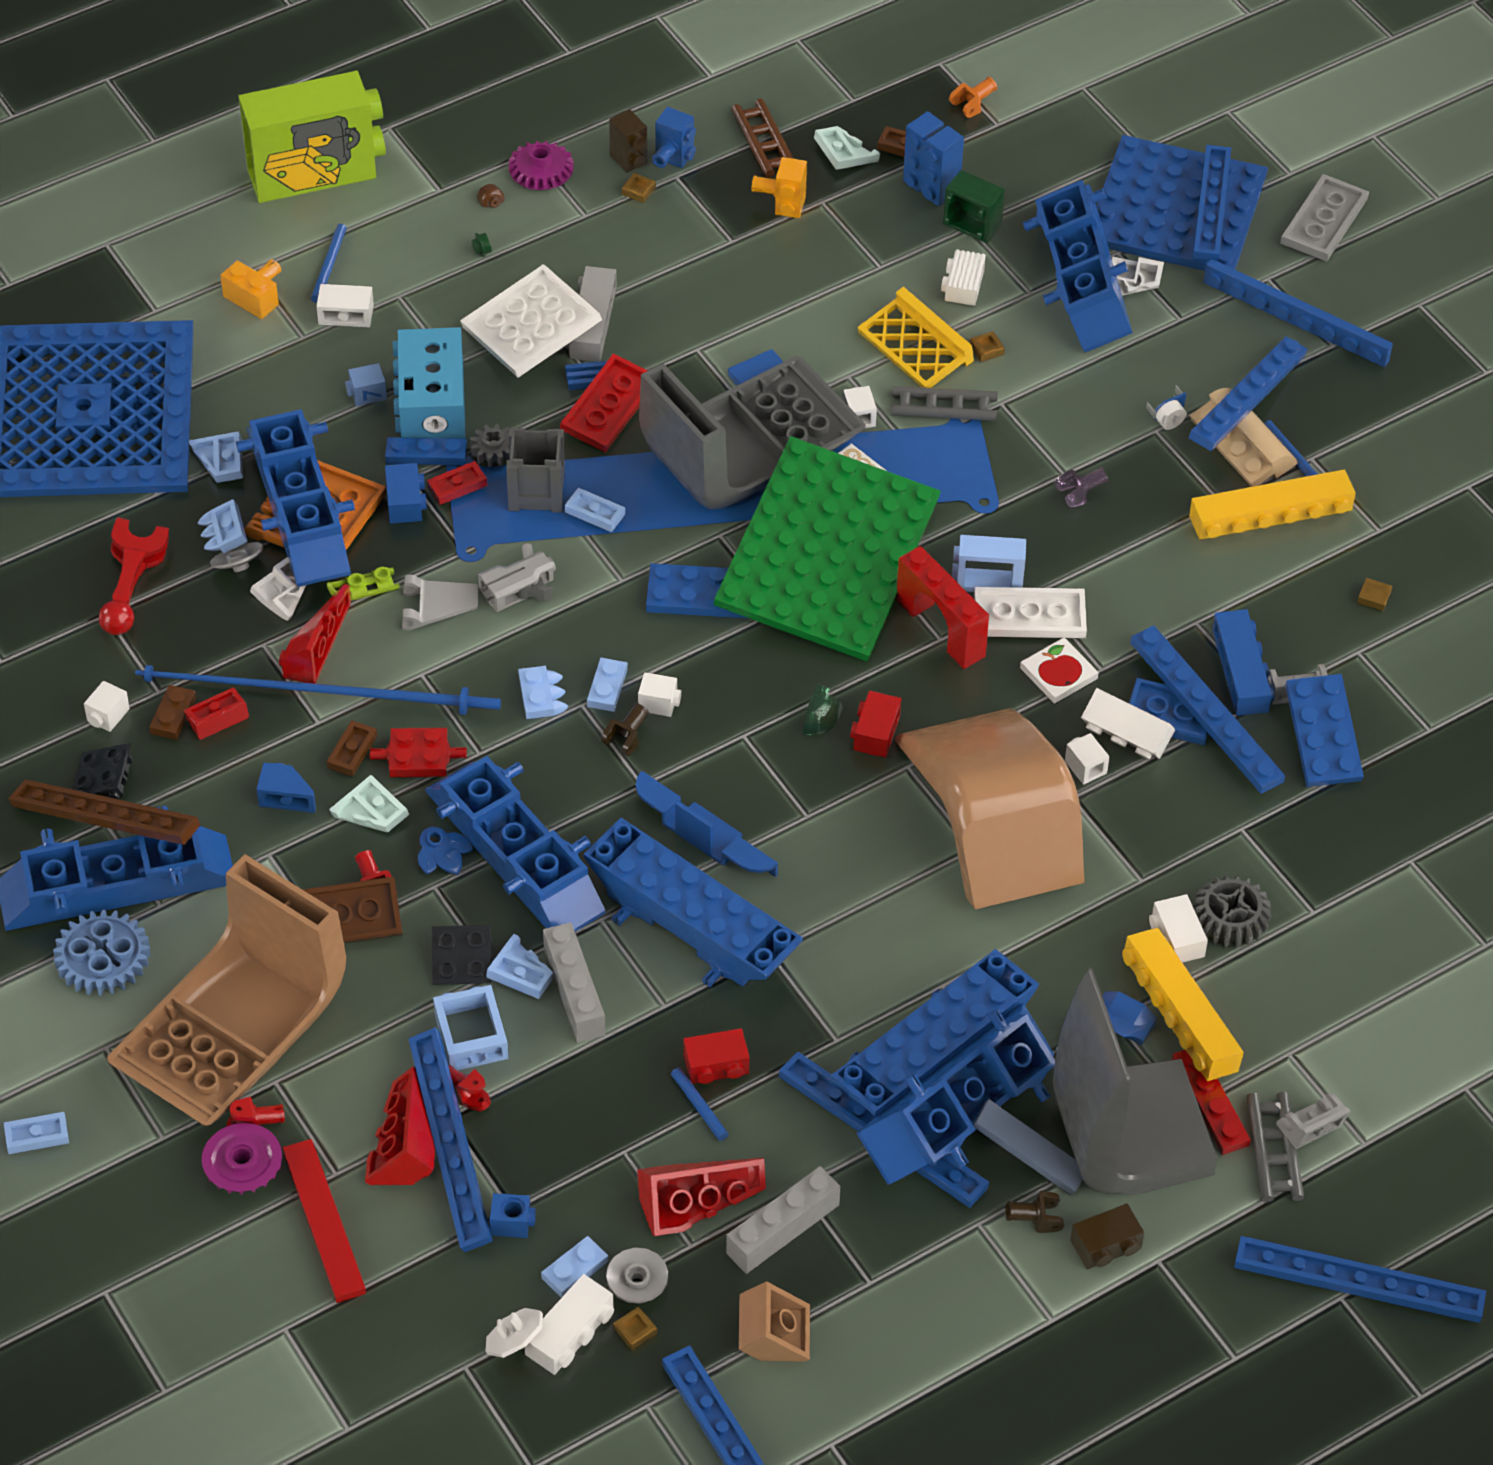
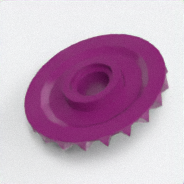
[508,140,574,190]
[202,1123,282,1195]

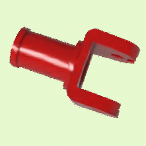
[354,850,392,881]
[448,1065,491,1111]
[226,1097,285,1127]

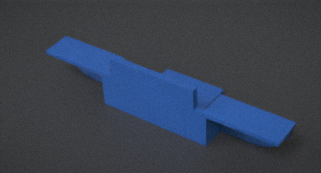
[636,771,778,877]

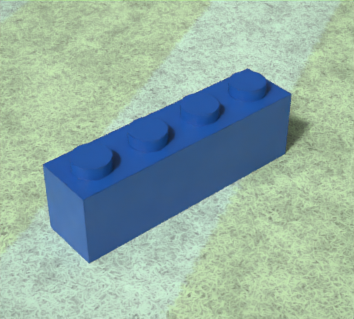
[1212,609,1275,716]

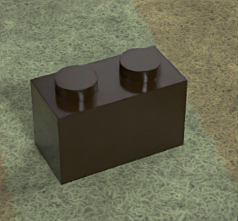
[609,109,647,173]
[1070,1203,1145,1269]

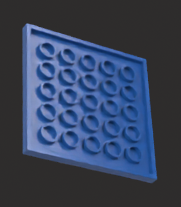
[1096,135,1268,271]

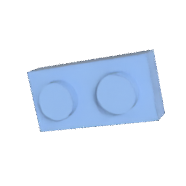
[565,488,625,532]
[587,658,628,712]
[4,1112,69,1154]
[541,1236,608,1298]

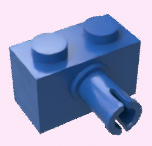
[652,106,696,168]

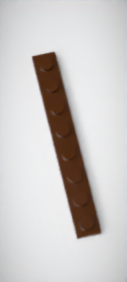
[8,779,200,845]

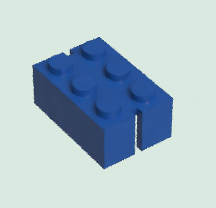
[903,111,964,207]

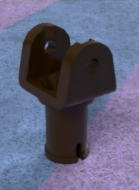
[601,703,649,756]
[1005,1191,1064,1233]

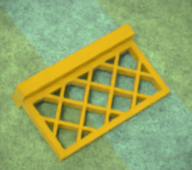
[857,287,974,388]

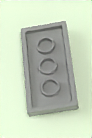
[1280,174,1369,262]

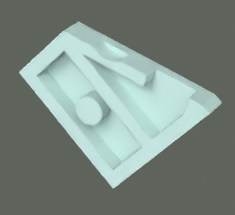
[814,126,880,170]
[329,775,409,833]

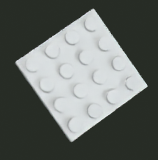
[460,264,602,378]

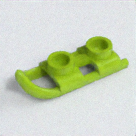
[327,567,400,601]

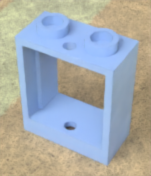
[952,535,1026,592]
[433,985,508,1070]

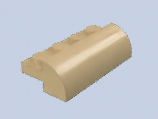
[1190,388,1298,487]

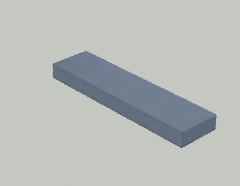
[973,1100,1082,1195]

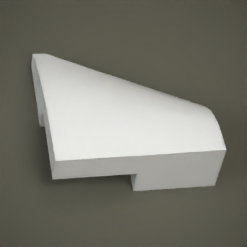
[1112,257,1164,296]
[250,557,306,621]

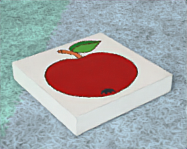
[1020,637,1099,704]

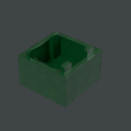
[943,170,1005,244]

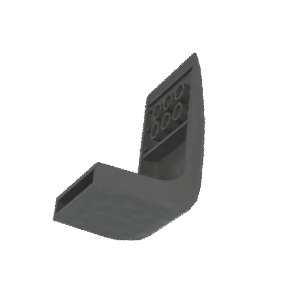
[639,356,866,510]
[1053,967,1218,1195]

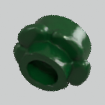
[471,233,492,257]

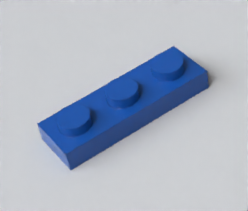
[385,437,468,465]

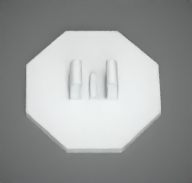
[485,1308,543,1358]

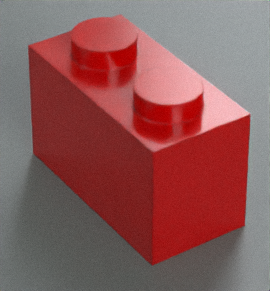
[850,691,902,758]
[683,1028,750,1084]

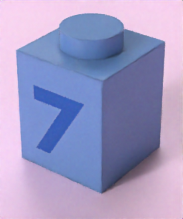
[345,363,387,406]

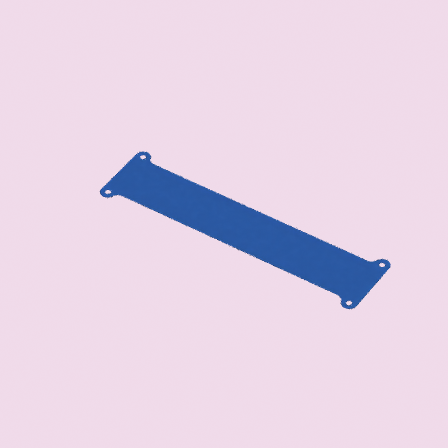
[446,408,999,562]

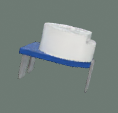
[1146,385,1187,430]

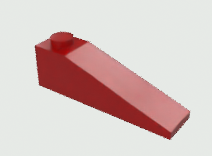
[637,1158,766,1236]

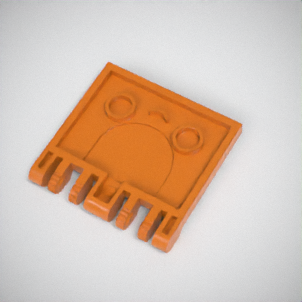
[244,460,387,550]

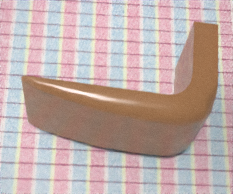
[895,708,1084,910]
[107,854,346,1126]

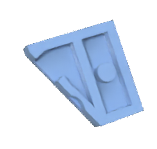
[189,431,243,483]

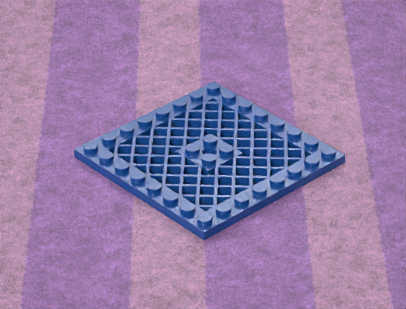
[0,320,194,497]

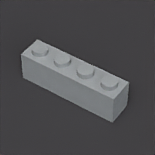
[565,266,617,362]
[543,922,606,1043]
[726,1166,840,1274]

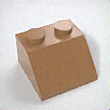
[739,1281,810,1362]

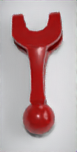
[98,517,169,635]

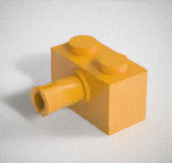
[752,157,807,218]
[220,259,281,320]

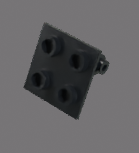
[72,743,133,800]
[432,925,492,985]

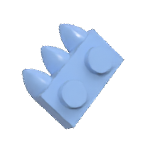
[198,499,247,554]
[518,666,568,719]

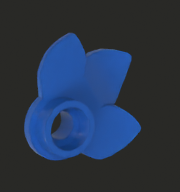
[418,827,473,875]

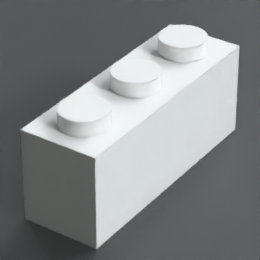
[1081,688,1175,760]
[525,1274,614,1375]

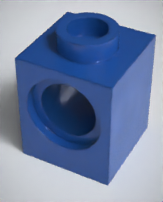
[490,1193,536,1238]

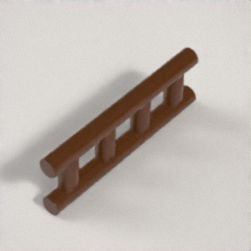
[731,98,794,178]

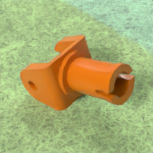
[949,76,998,118]

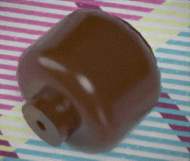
[477,184,505,208]

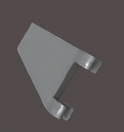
[402,575,478,630]

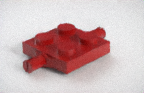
[370,728,467,777]

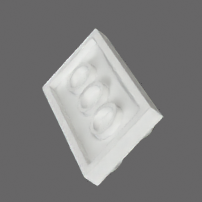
[974,587,1087,638]

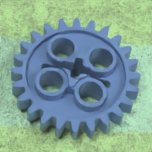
[53,910,151,996]

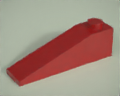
[279,584,351,684]
[365,1066,435,1185]

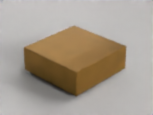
[622,173,656,203]
[970,331,1005,362]
[1357,578,1392,611]
[613,1307,657,1350]

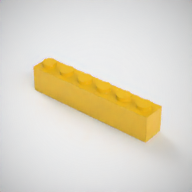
[1189,469,1356,540]
[1122,928,1244,1081]

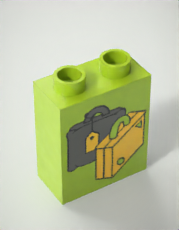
[238,71,386,203]

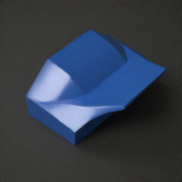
[1102,991,1157,1045]

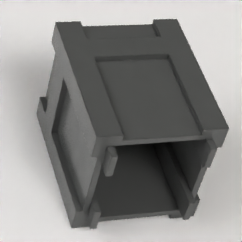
[506,428,565,513]

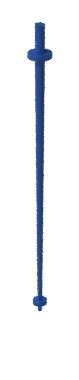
[135,665,501,715]

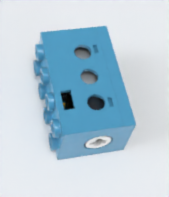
[393,327,465,439]

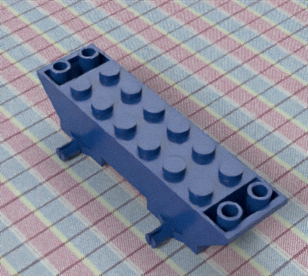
[1023,180,1133,353]
[236,409,355,587]
[426,756,606,932]
[0,805,233,931]
[584,818,803,987]
[831,949,1039,1116]
[856,1003,1055,1185]

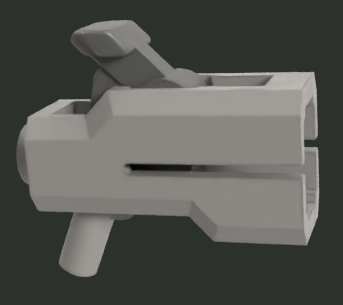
[478,544,556,612]

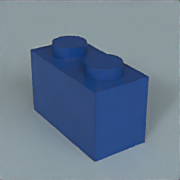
[385,463,427,524]

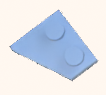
[487,934,553,999]

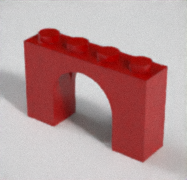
[896,546,989,669]

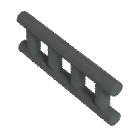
[891,386,998,421]
[1247,1092,1304,1202]

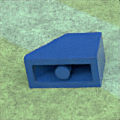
[257,762,316,813]

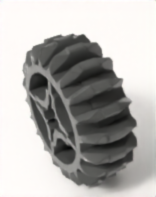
[1193,874,1272,949]

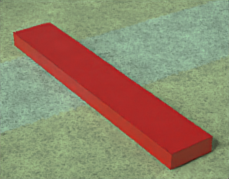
[282,1139,366,1303]

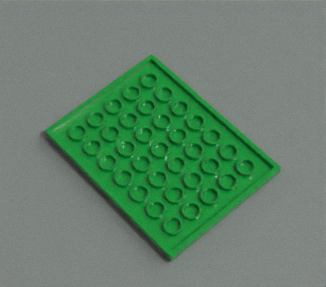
[713,436,941,662]

